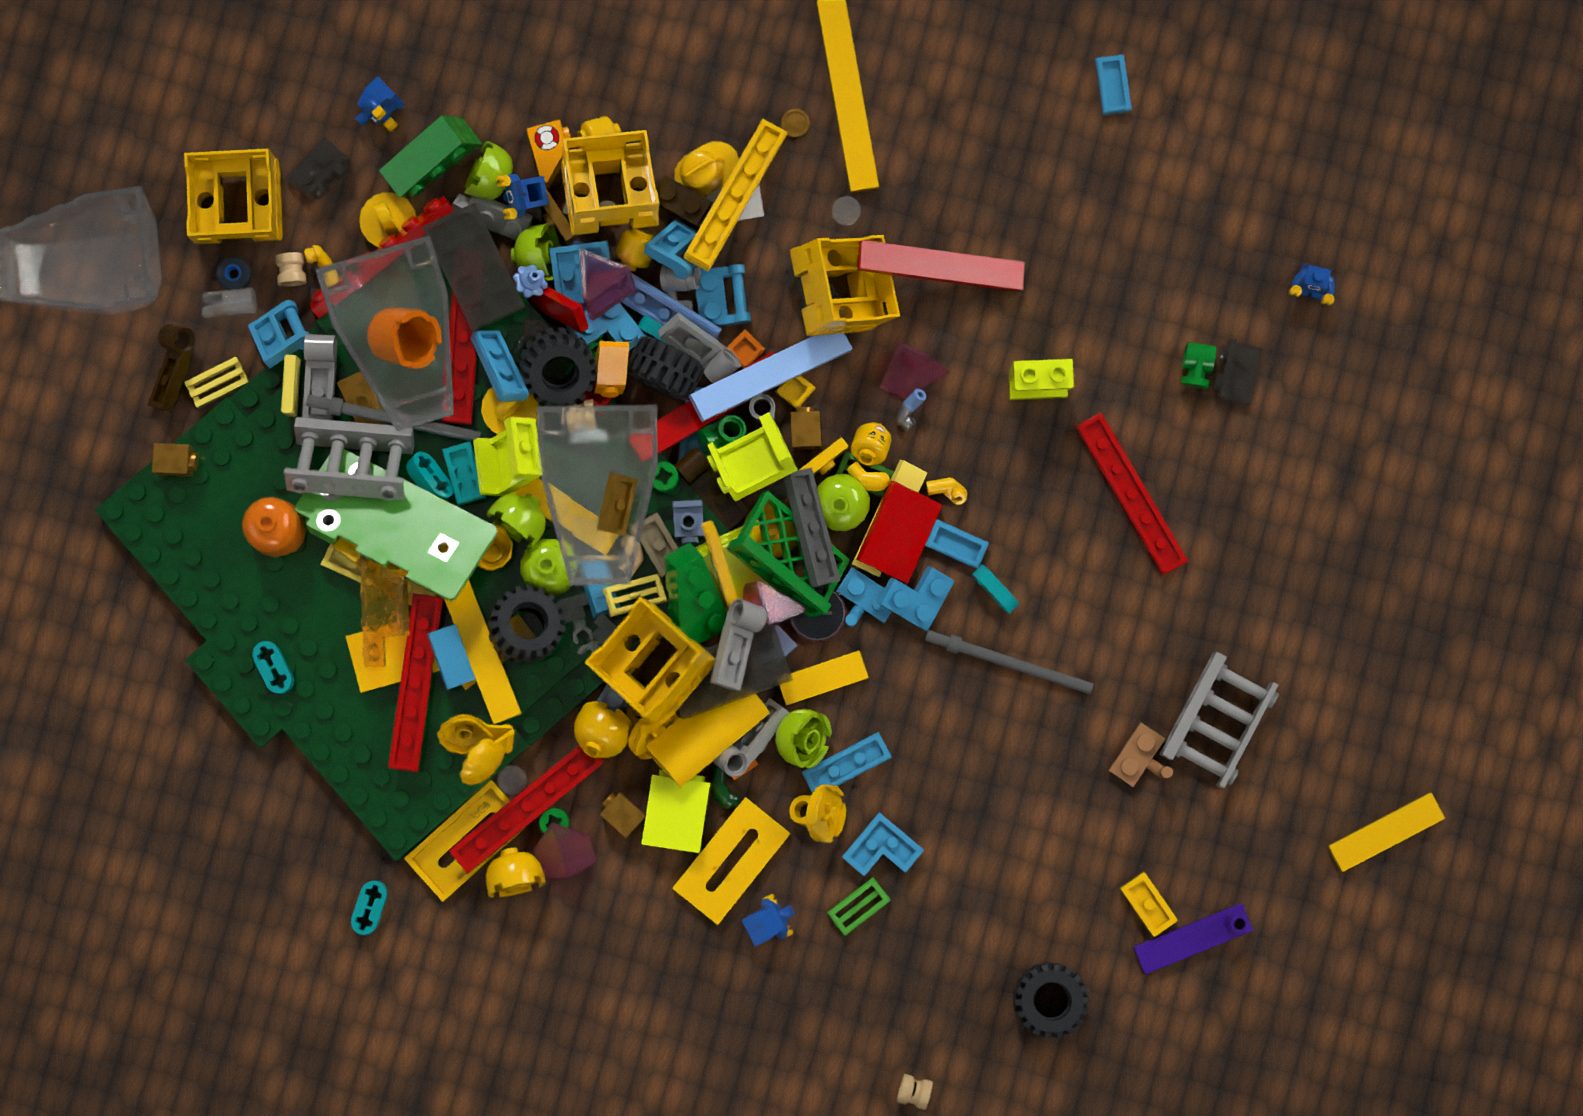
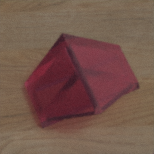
[579,248,636,321]
[880,342,950,399]
[743,580,806,626]
[533,823,597,878]

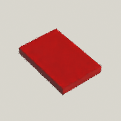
[856,481,943,584]

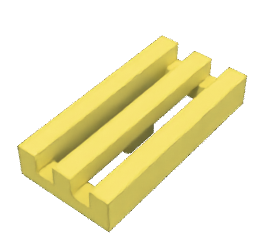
[281,355,301,417]
[184,357,249,409]
[602,573,667,618]

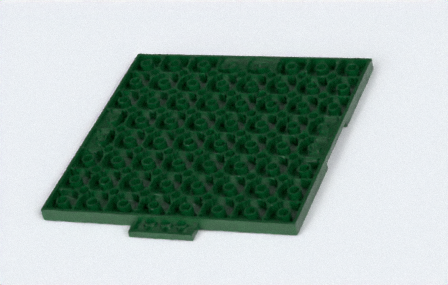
[95,214,730,861]

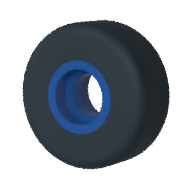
[216,256,252,292]

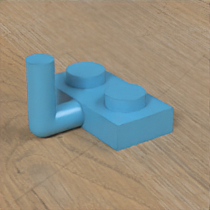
[836,567,891,627]

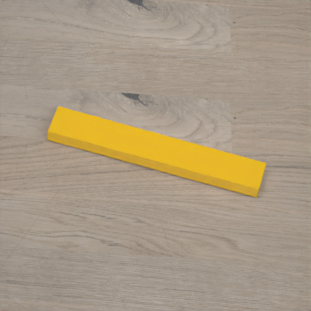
[683,119,788,272]

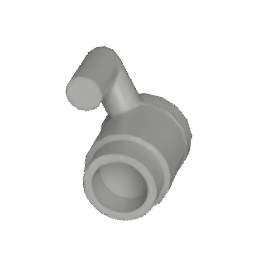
[660,265,701,310]

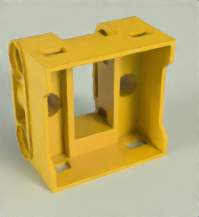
[561,130,659,235]
[184,149,282,244]
[789,235,900,336]
[585,597,716,724]

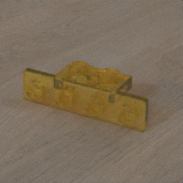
[359,555,409,667]

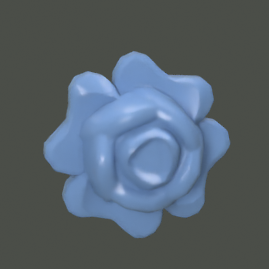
[513,264,548,298]

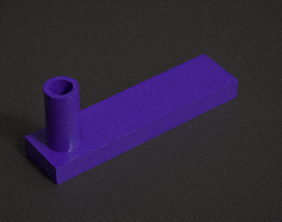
[1133,903,1253,974]

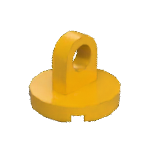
[359,192,417,248]
[481,386,540,435]
[626,706,679,760]
[789,784,847,843]

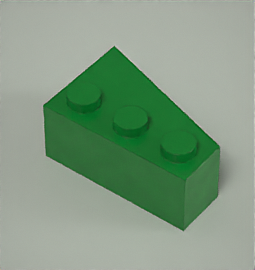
[379,115,483,199]
[664,542,727,644]

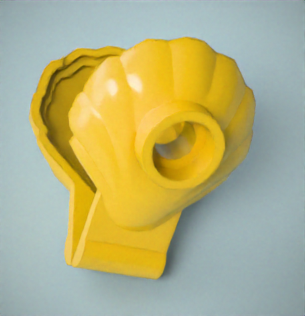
[437,714,515,785]

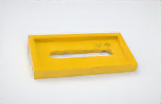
[404,780,526,902]
[672,797,791,925]

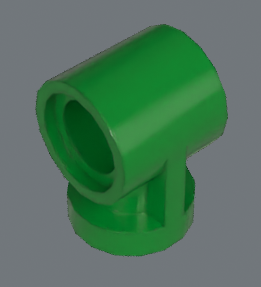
[1180,341,1217,389]
[697,415,746,456]

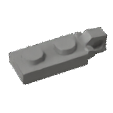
[452,194,533,240]

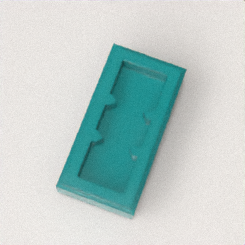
[442,441,487,506]

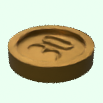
[781,109,810,138]

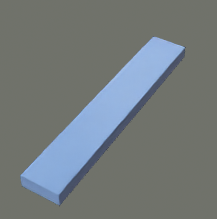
[689,333,853,422]

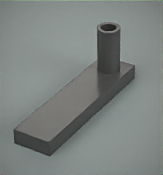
[770,468,840,588]

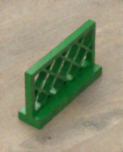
[727,491,850,618]

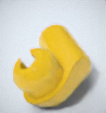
[304,245,337,284]
[847,461,890,491]
[926,477,967,505]

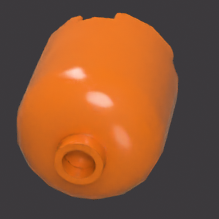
[367,307,442,369]
[242,497,307,558]

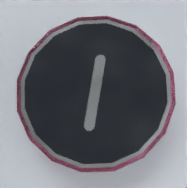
[789,585,846,642]

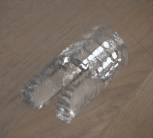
[202,287,257,318]

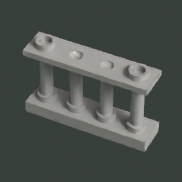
[284,417,414,501]
[1159,652,1279,788]

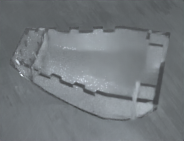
[0,186,163,315]
[315,235,454,431]
[537,405,658,585]

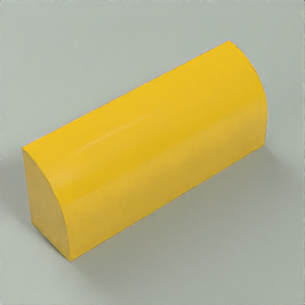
[645,681,770,788]

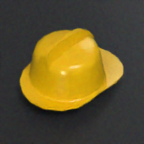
[674,141,739,197]

